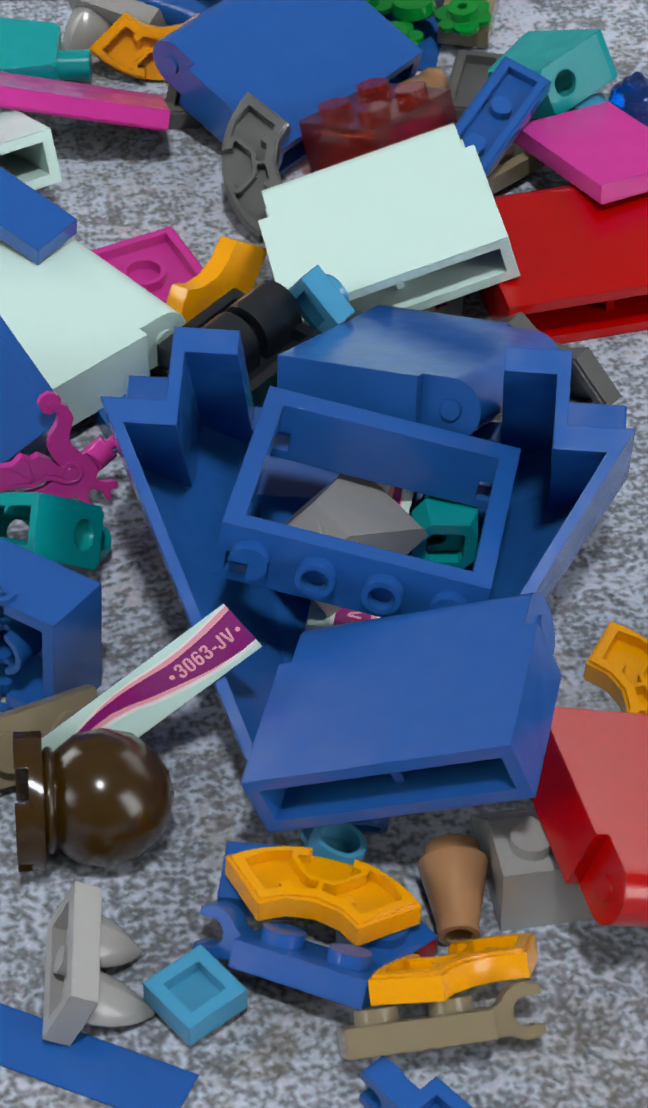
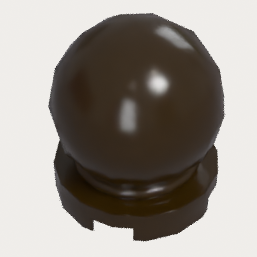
[13,728,175,872]

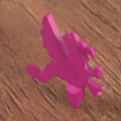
[0,391,118,504]

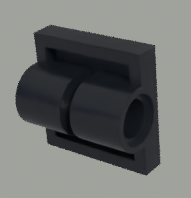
[157,280,321,407]

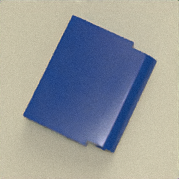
[153,0,424,177]
[277,305,558,435]
[240,592,562,833]

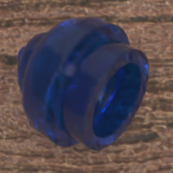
[608,71,648,126]

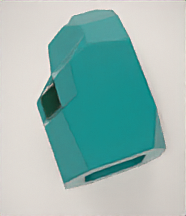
[409,494,478,569]

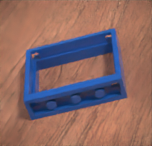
[212,386,521,617]

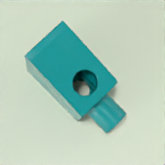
[0,18,92,112]
[487,29,618,118]
[0,492,112,571]

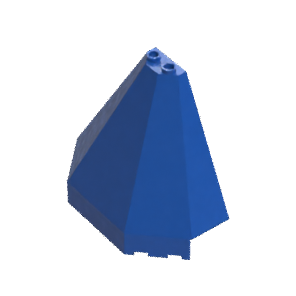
[100,327,636,834]

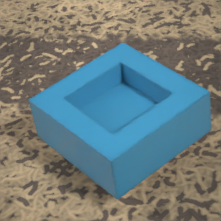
[288,264,355,333]
[143,944,248,1046]

